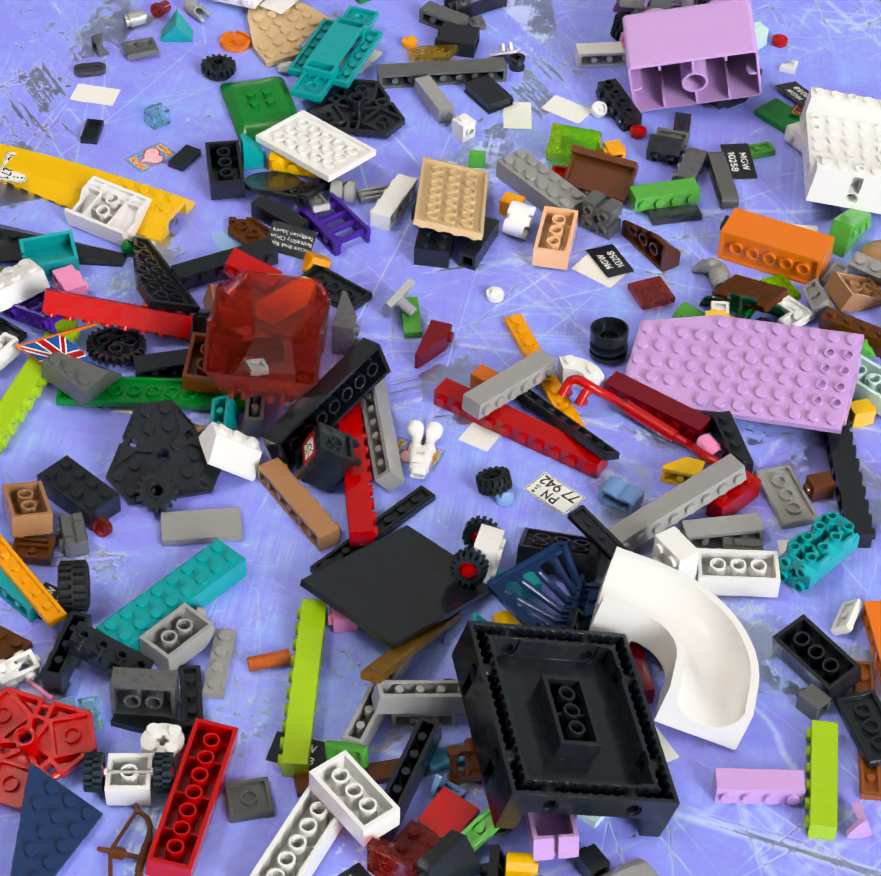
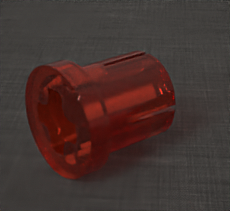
[150,0,171,19]

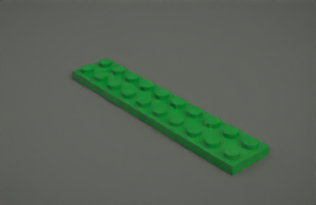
[56,376,248,412]

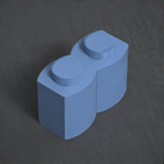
[597,476,644,515]

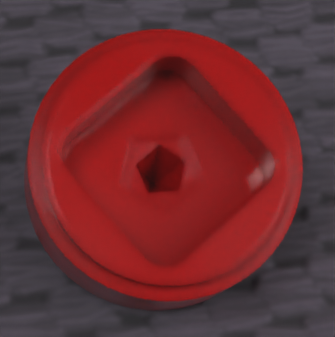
[772,34,788,48]
[629,125,646,139]

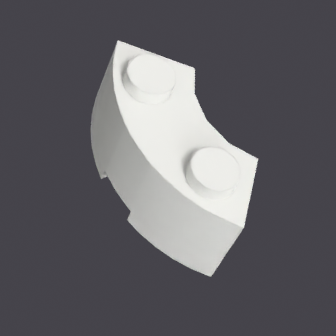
[557,355,605,390]

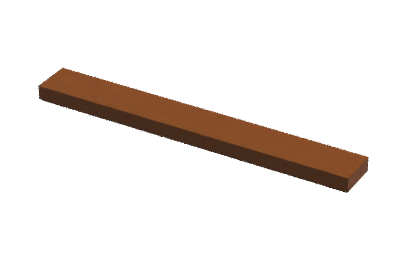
[853,661,881,801]

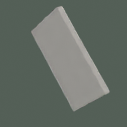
[753,464,819,530]
[161,507,243,546]

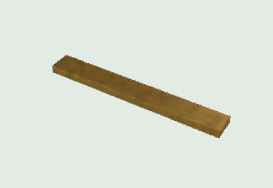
[360,612,461,684]

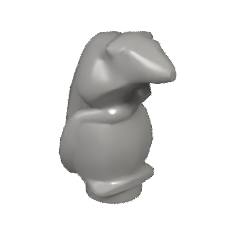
[692,258,730,290]

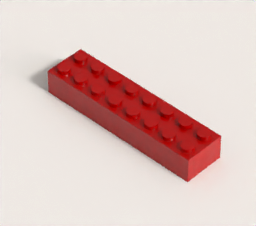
[145,718,238,876]

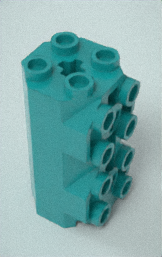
[778,511,860,593]

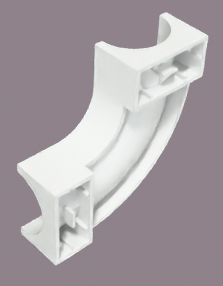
[589,547,759,750]

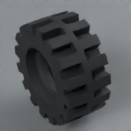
[476,466,513,496]

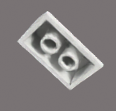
[198,421,262,481]

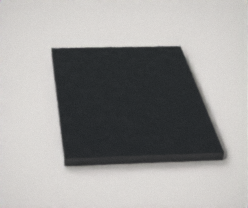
[300,525,491,650]

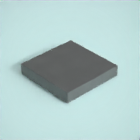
[224,776,275,823]

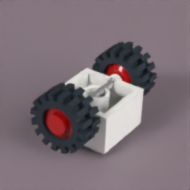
[450,515,507,587]
[83,752,174,805]

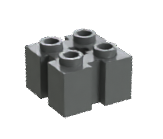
[580,189,623,240]

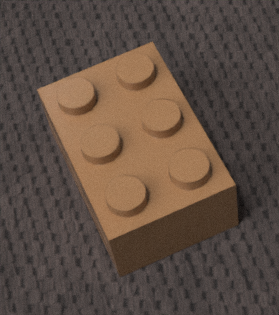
[2,481,53,538]

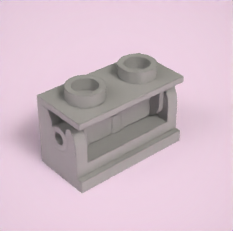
[801,278,835,319]

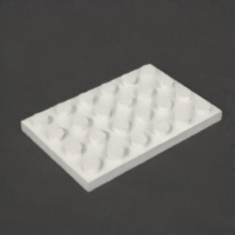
[256,110,376,182]

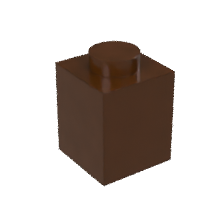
[803,471,836,502]

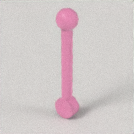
[23,678,55,701]

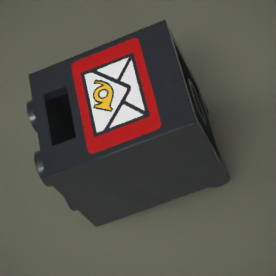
[295,422,362,492]

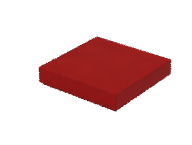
[417,787,480,839]

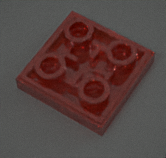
[627,276,675,310]

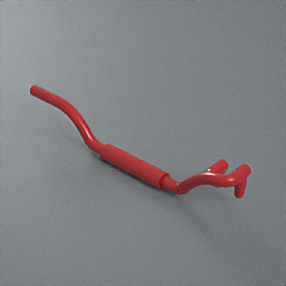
[557,375,720,465]

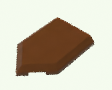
[227,217,270,245]

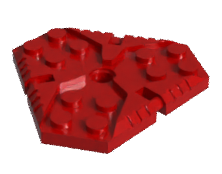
[0,687,97,811]

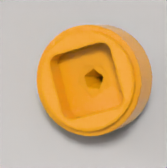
[402,36,418,50]

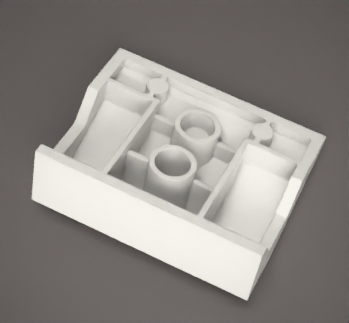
[64,175,152,246]

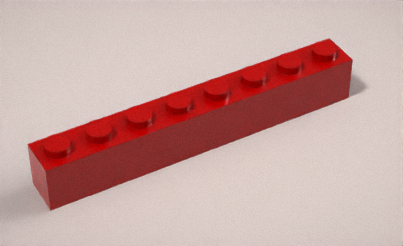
[41,288,193,340]

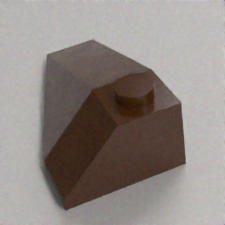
[621,220,681,272]

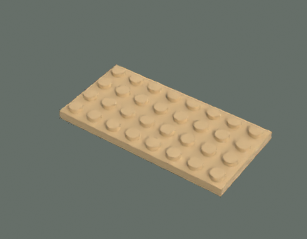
[413,157,489,240]

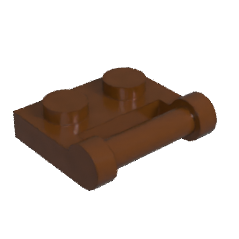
[12,535,58,565]

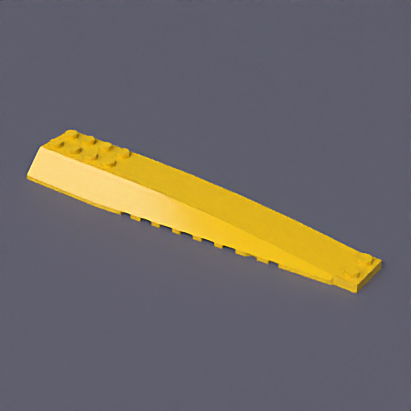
[0,144,195,243]

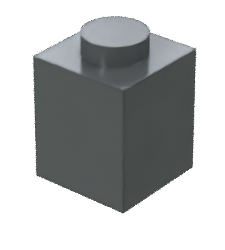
[795,683,832,720]

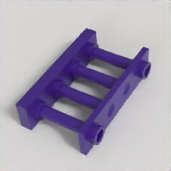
[297,192,371,256]
[8,287,64,334]

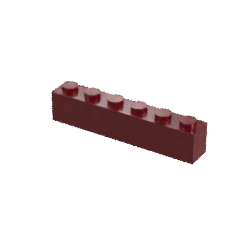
[604,371,712,443]

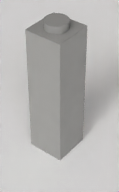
[414,75,454,124]

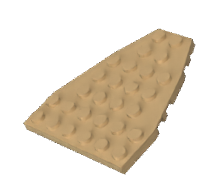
[247,0,335,68]

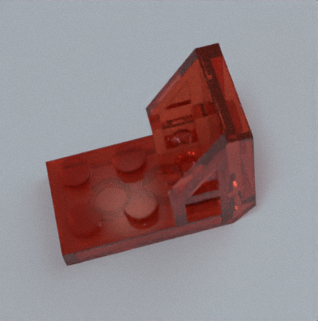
[367,820,443,876]

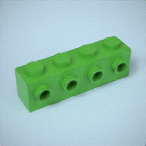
[628,177,701,212]

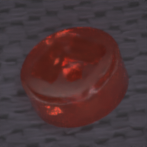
[92,517,113,538]

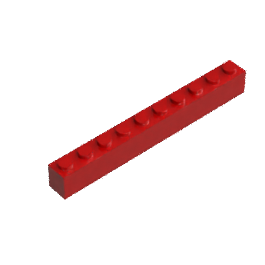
[434,378,608,479]
[337,402,378,547]

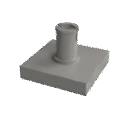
[380,278,417,318]

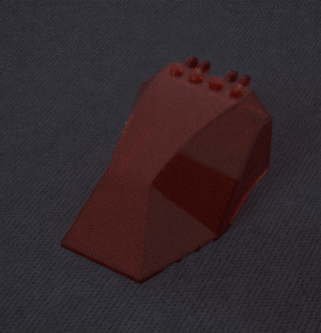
[203,271,332,405]

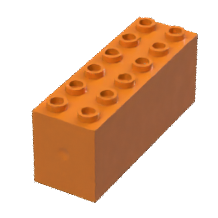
[717,207,835,285]

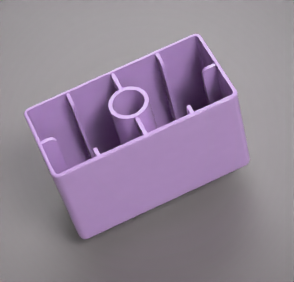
[622,0,762,112]

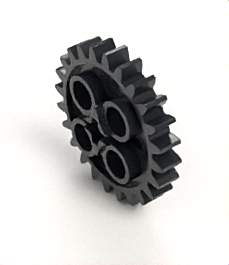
[86,325,147,368]

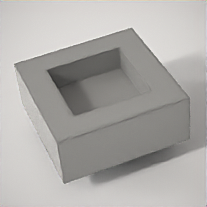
[244,358,269,377]

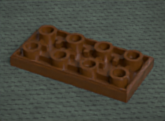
[712,274,789,313]

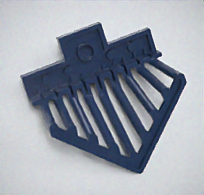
[487,541,601,631]

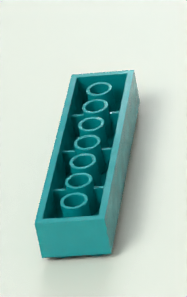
[96,538,247,653]

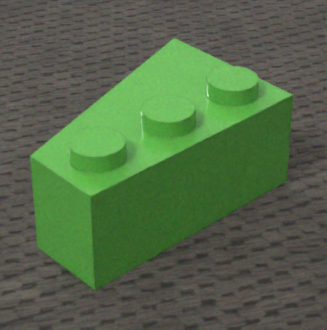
[829,208,872,258]

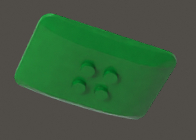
[220,76,298,141]

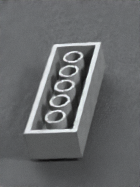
[496,148,587,219]

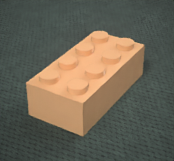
[532,206,579,270]

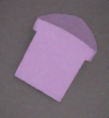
[846,801,872,839]

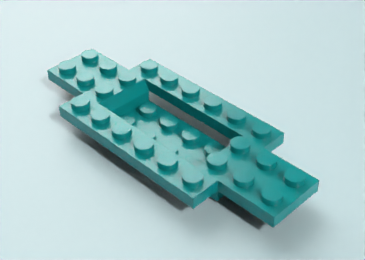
[288,5,383,103]

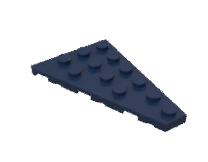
[10,764,103,876]

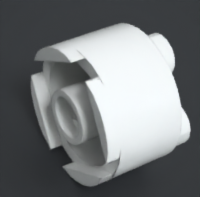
[502,200,536,240]
[140,723,185,769]

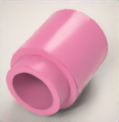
[696,434,723,459]

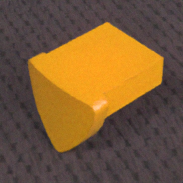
[302,250,331,272]

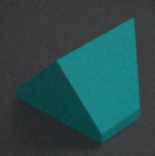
[161,9,193,42]

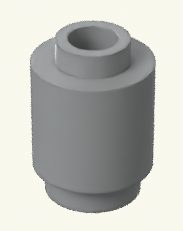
[123,9,147,28]

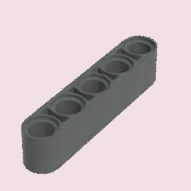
[706,151,739,209]

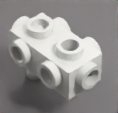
[0,649,42,690]

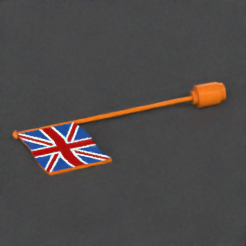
[15,301,165,366]

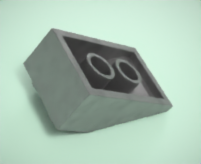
[332,291,360,355]

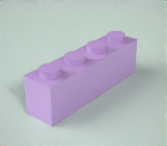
[713,768,806,805]

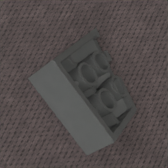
[41,351,122,406]

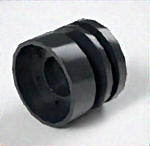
[589,317,629,365]

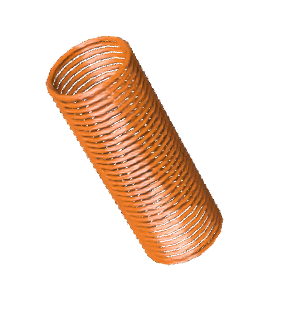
[247,648,291,672]

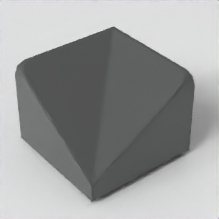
[91,33,109,57]

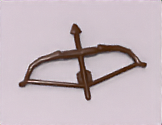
[97,803,154,876]

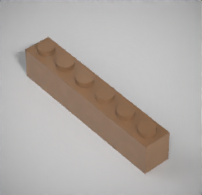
[258,457,341,552]

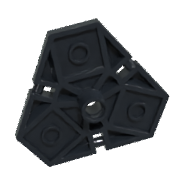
[305,79,405,139]
[106,399,222,506]

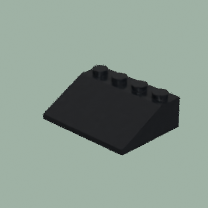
[515,527,601,582]

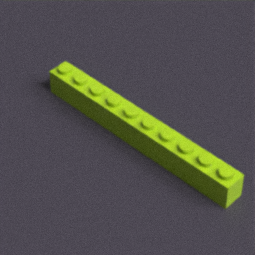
[0,319,80,454]
[277,598,327,777]

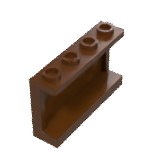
[564,145,639,205]

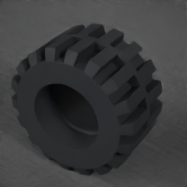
[57,560,91,612]

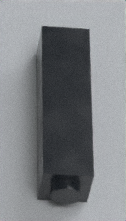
[251,195,310,230]
[459,217,499,270]

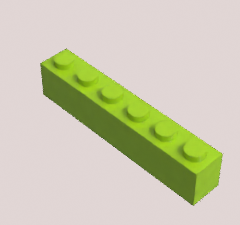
[803,720,838,841]

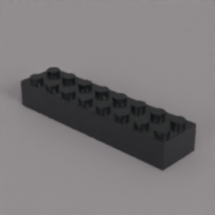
[261,338,391,470]

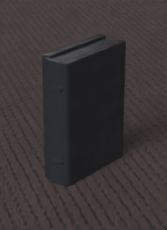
[464,75,514,114]

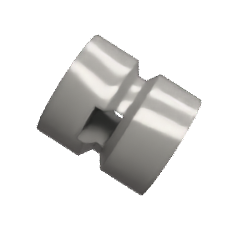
[330,179,357,203]

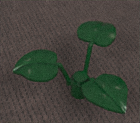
[699,292,785,319]

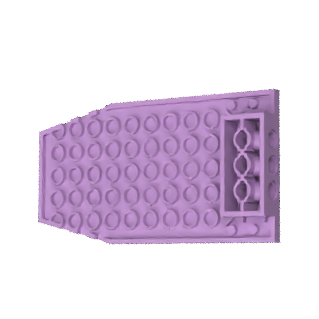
[625,315,864,434]

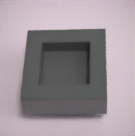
[468,16,486,30]

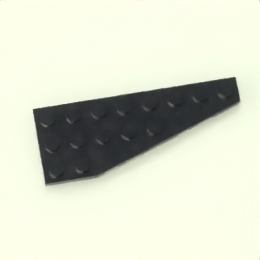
[131,236,200,314]

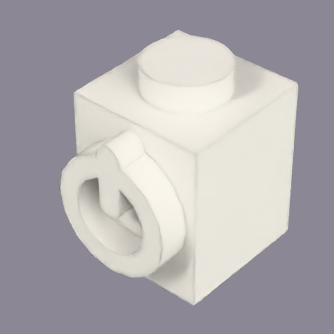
[450,113,476,143]

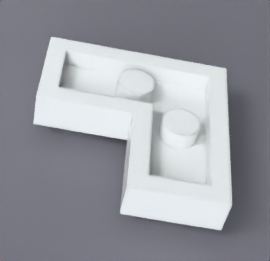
[776,295,815,326]

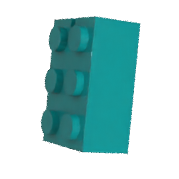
[18,230,80,277]

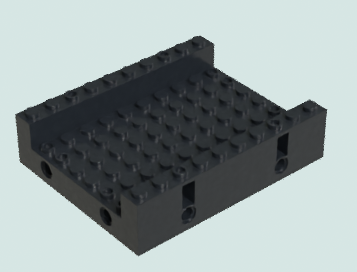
[452,620,680,837]

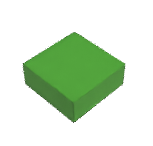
[468,150,486,168]

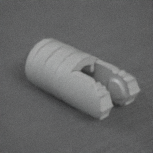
[183,0,211,23]

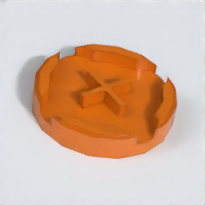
[220,30,251,53]

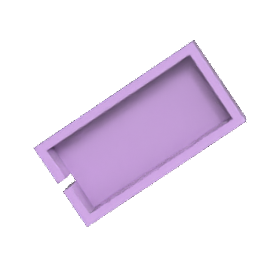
[524,812,579,861]

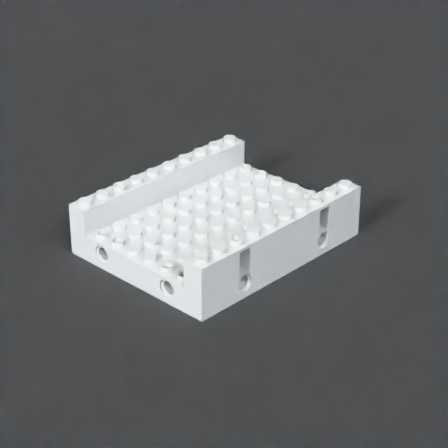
[800,87,881,214]

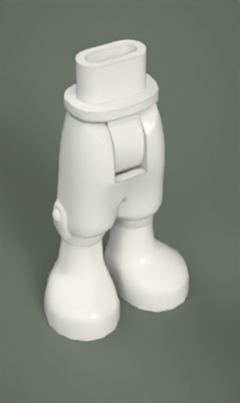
[407,420,443,479]

